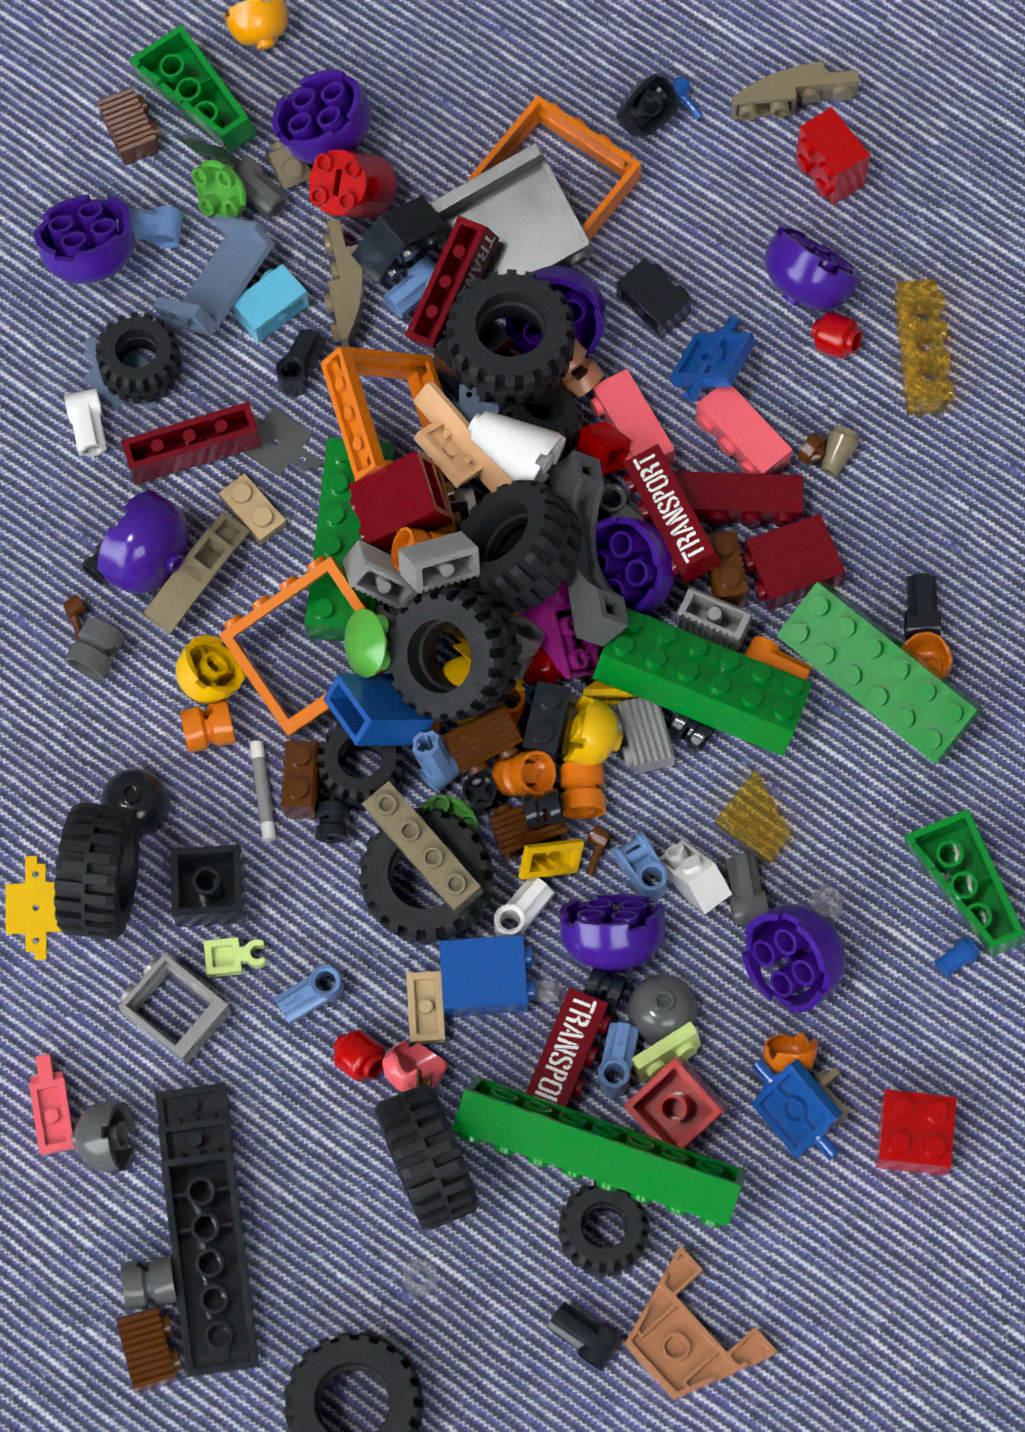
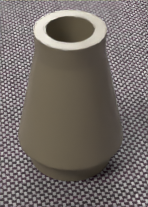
[820,425,859,477]

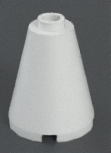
[468,410,566,484]

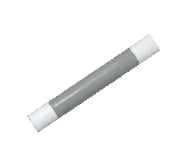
[250,741,276,842]

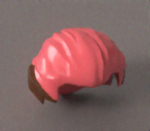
[382,1040,449,1092]

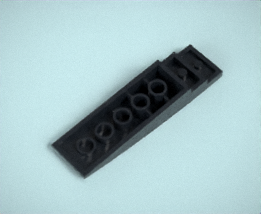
[155,1082,260,1378]

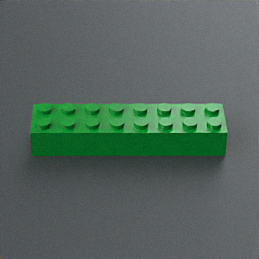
[452,1076,748,1228]

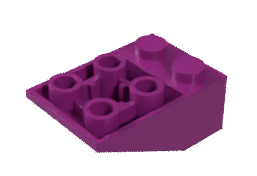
[521,581,605,679]

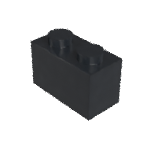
[616,258,691,339]
[522,681,572,762]

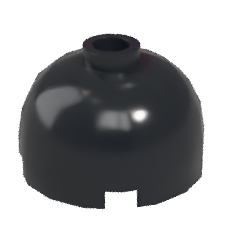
[100,768,170,838]

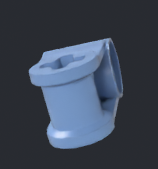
[611,831,667,901]

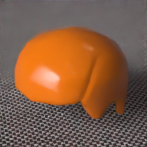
[904,631,953,678]
[763,1032,818,1073]

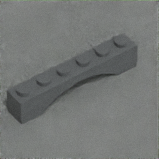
[549,450,629,647]

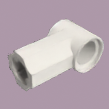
[64,388,107,457]
[494,878,554,937]

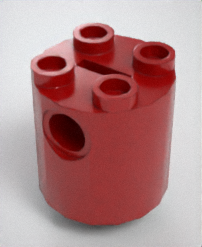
[309,150,397,219]

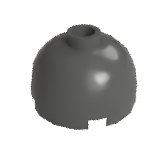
[627,974,698,1044]
[72,1100,136,1172]

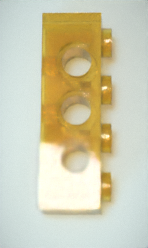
[894,279,954,415]

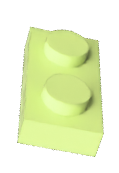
[631,1021,701,1083]

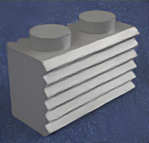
[398,531,480,594]
[342,540,418,610]
[677,587,752,652]
[616,698,675,775]

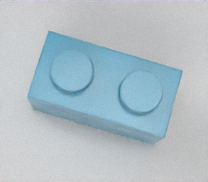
[232,264,309,343]

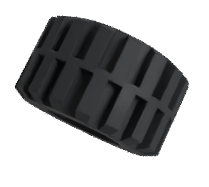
[95,312,182,404]
[498,384,584,463]
[317,723,405,811]
[559,1181,649,1277]

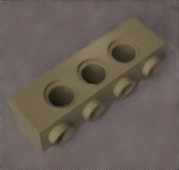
[362,781,483,915]

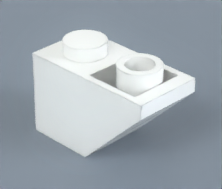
[659,840,732,914]

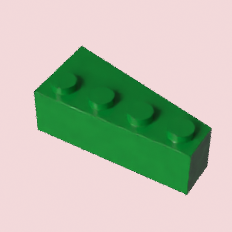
[128,24,257,152]
[904,809,1025,957]

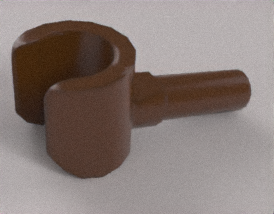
[64,595,86,642]
[586,825,610,876]

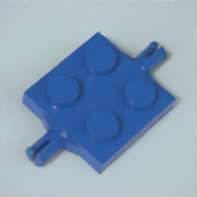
[669,316,756,402]
[751,1058,843,1161]

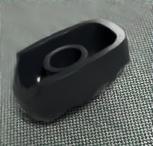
[616,73,680,137]

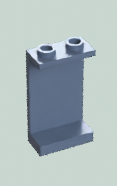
[152,215,275,336]

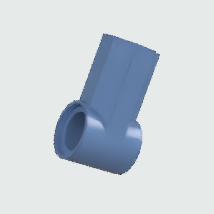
[116,206,184,248]
[383,256,436,319]
[412,730,460,793]
[274,965,344,1025]
[599,1022,639,1097]

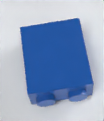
[323,673,434,746]
[439,935,535,1017]

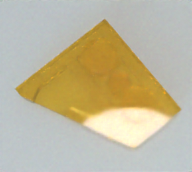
[715,770,791,864]

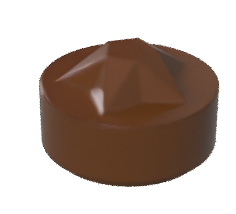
[798,432,827,467]

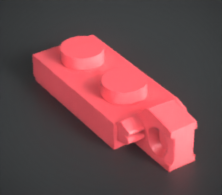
[29,1054,76,1156]

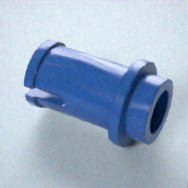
[934,936,980,978]

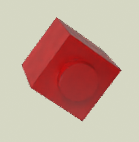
[576,421,631,475]

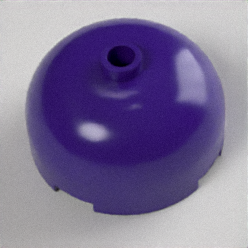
[272,69,371,165]
[34,195,135,284]
[764,224,863,310]
[505,266,607,357]
[97,490,189,594]
[596,517,676,615]
[559,894,665,973]
[742,904,846,1012]

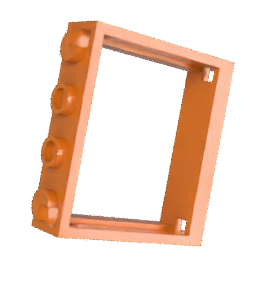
[468,95,641,240]
[320,346,450,482]
[219,555,391,736]

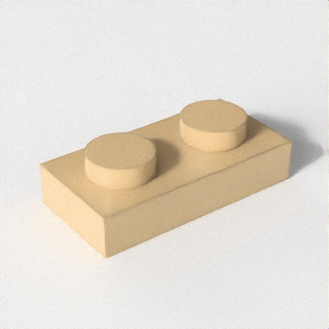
[218,473,287,545]
[406,971,446,1045]

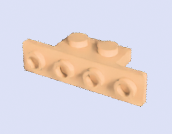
[413,381,513,493]

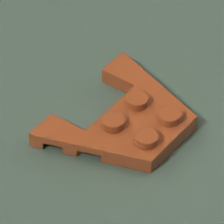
[624,1246,777,1401]

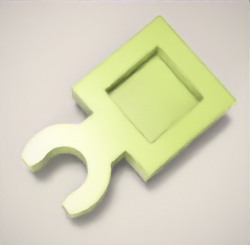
[204,937,266,978]

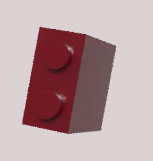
[348,450,451,552]
[741,514,846,611]

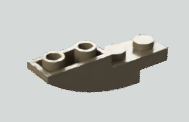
[730,61,859,121]
[323,219,364,347]
[143,510,250,635]

